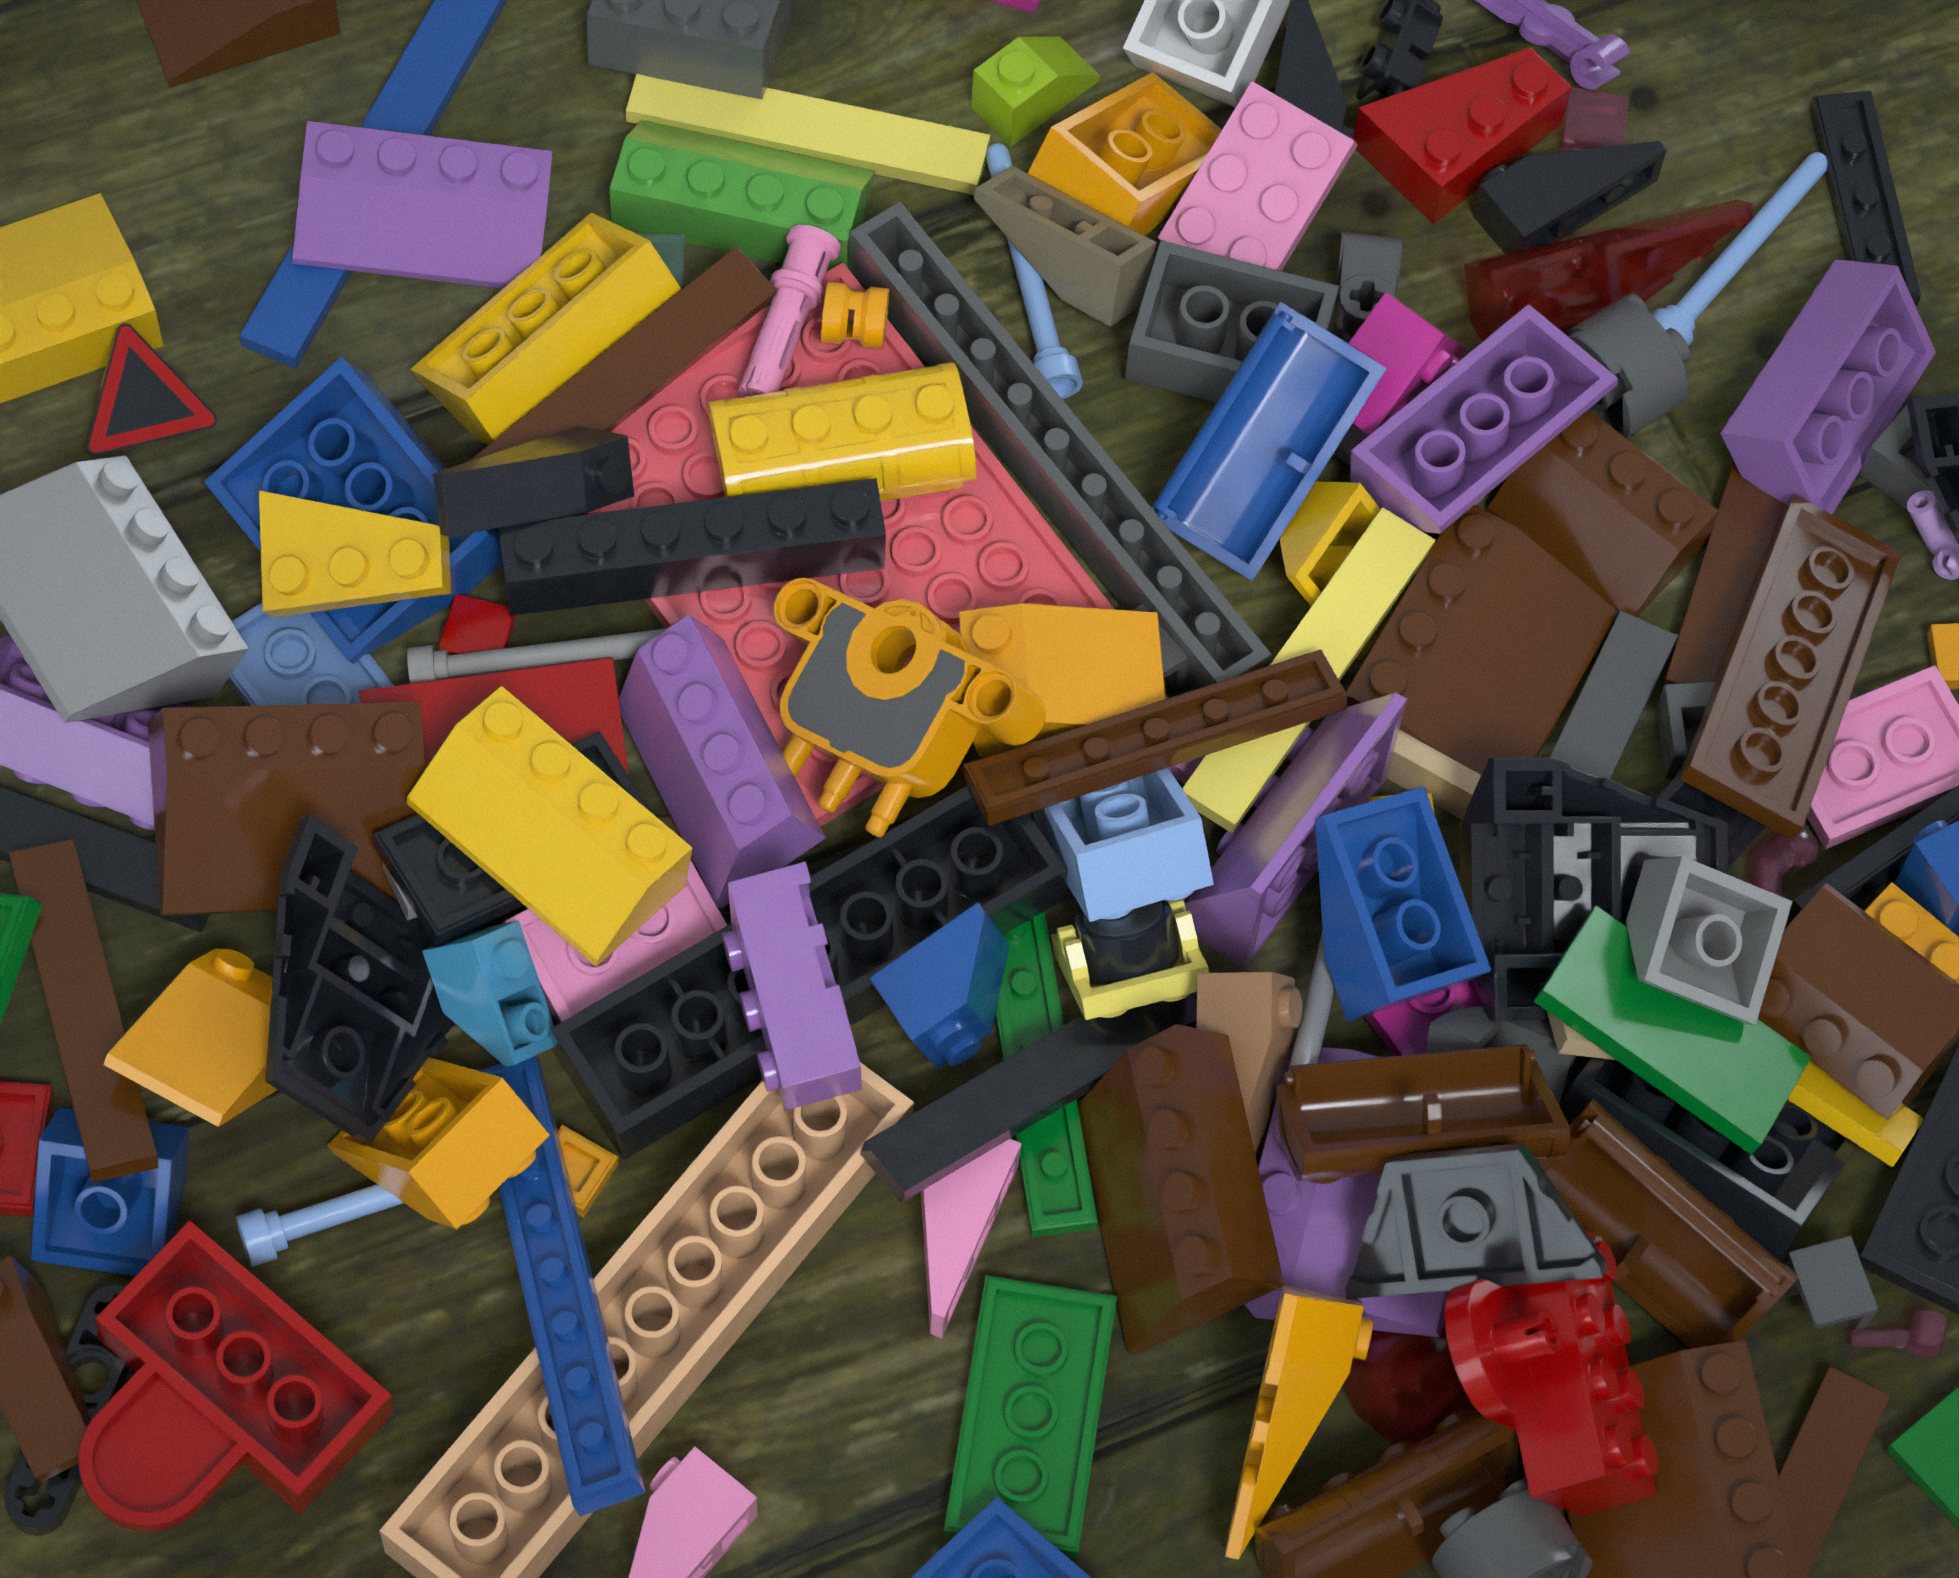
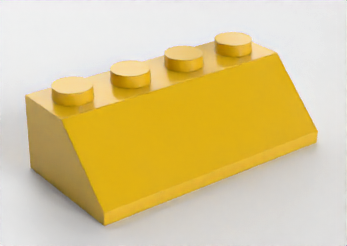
[410,212,682,445]
[406,686,693,967]

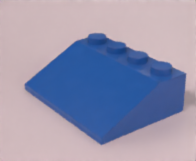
[204,356,502,664]

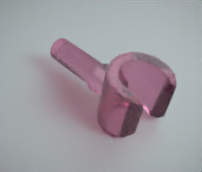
[1851,1310,1947,1359]

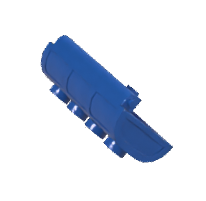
[1151,302,1387,581]

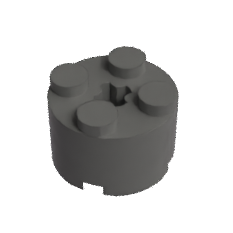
[1565,293,1690,438]
[1432,1478,1592,1578]

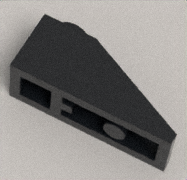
[1275,0,1355,163]
[1473,141,1667,268]
[433,426,634,537]

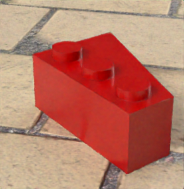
[1353,47,1572,224]

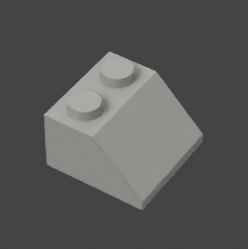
[1626,856,1792,1025]

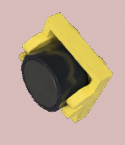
[1051,899,1209,1020]

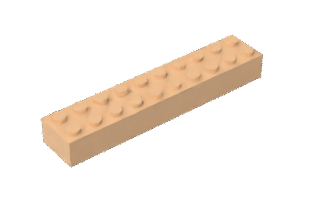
[379,1062,914,1578]

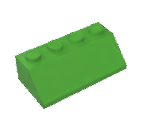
[610,120,875,272]

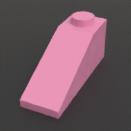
[921,1139,1021,1338]
[629,1447,757,1578]

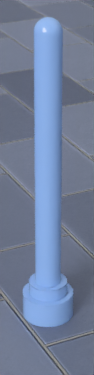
[986,143,1083,399]
[1652,152,1828,346]
[235,1184,404,1267]

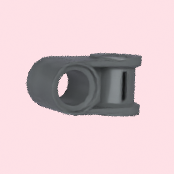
[1336,232,1402,343]

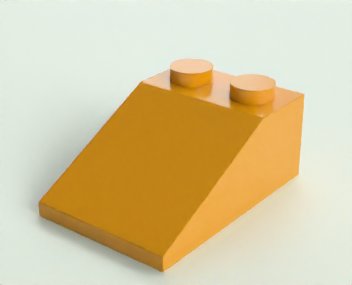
[1027,72,1222,236]
[959,603,1166,758]
[103,948,278,1127]
[327,1057,550,1229]

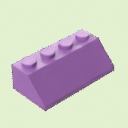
[292,121,552,289]
[1720,259,1936,514]
[1350,304,1618,534]
[619,614,826,909]
[0,635,189,830]

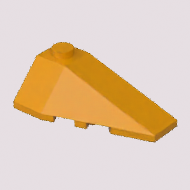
[1225,1284,1374,1560]

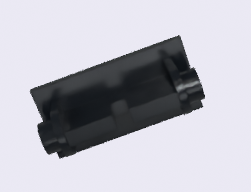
[1356,0,1443,100]

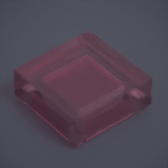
[1561,87,1630,150]

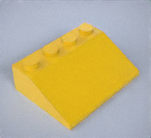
[0,193,164,404]

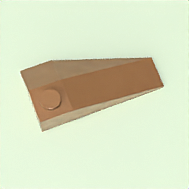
[1196,972,1302,1158]

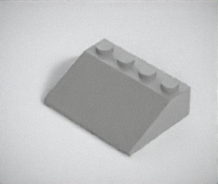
[0,456,249,723]

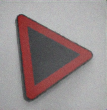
[84,324,217,456]

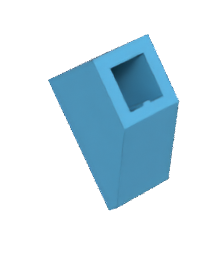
[422,920,554,1067]

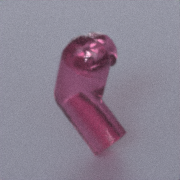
[1750,828,1819,897]

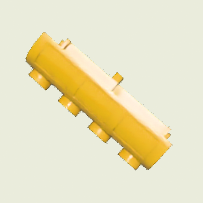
[707,362,976,501]

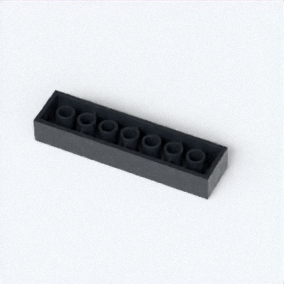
[550,785,1067,1161]

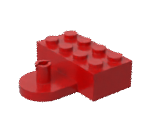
[79,1220,392,1532]
[1445,1229,1659,1516]

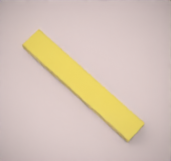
[626,74,990,195]
[1182,507,1435,833]

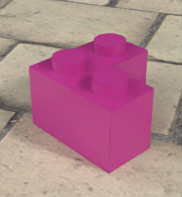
[1349,292,1467,435]

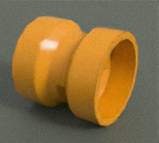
[821,282,890,350]

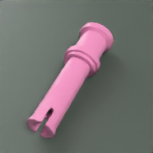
[737,225,841,397]

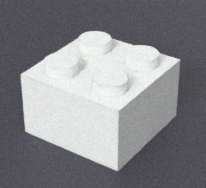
[1123,0,1290,108]

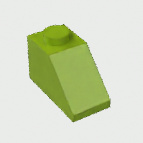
[971,36,1100,147]

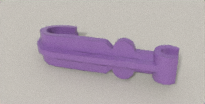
[1475,0,1630,90]

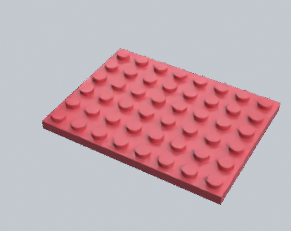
[581,262,1115,827]

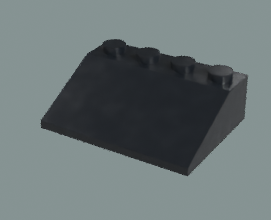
[1560,1057,1858,1261]

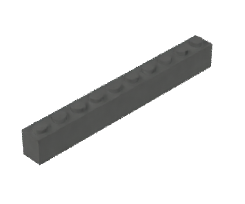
[849,201,1271,691]

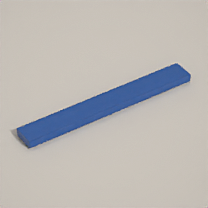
[239,0,508,369]
[479,1055,645,1516]

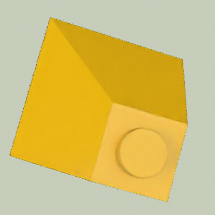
[1280,481,1423,660]

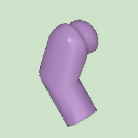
[1906,490,1959,580]

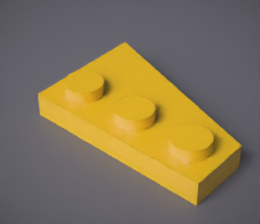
[259,491,451,618]

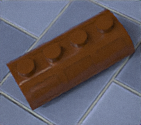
[1276,1044,1570,1184]
[1537,1099,1798,1349]
[1255,1410,1519,1578]

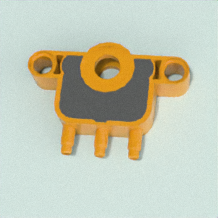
[774,577,1046,838]

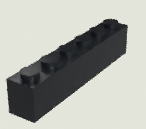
[498,478,886,616]

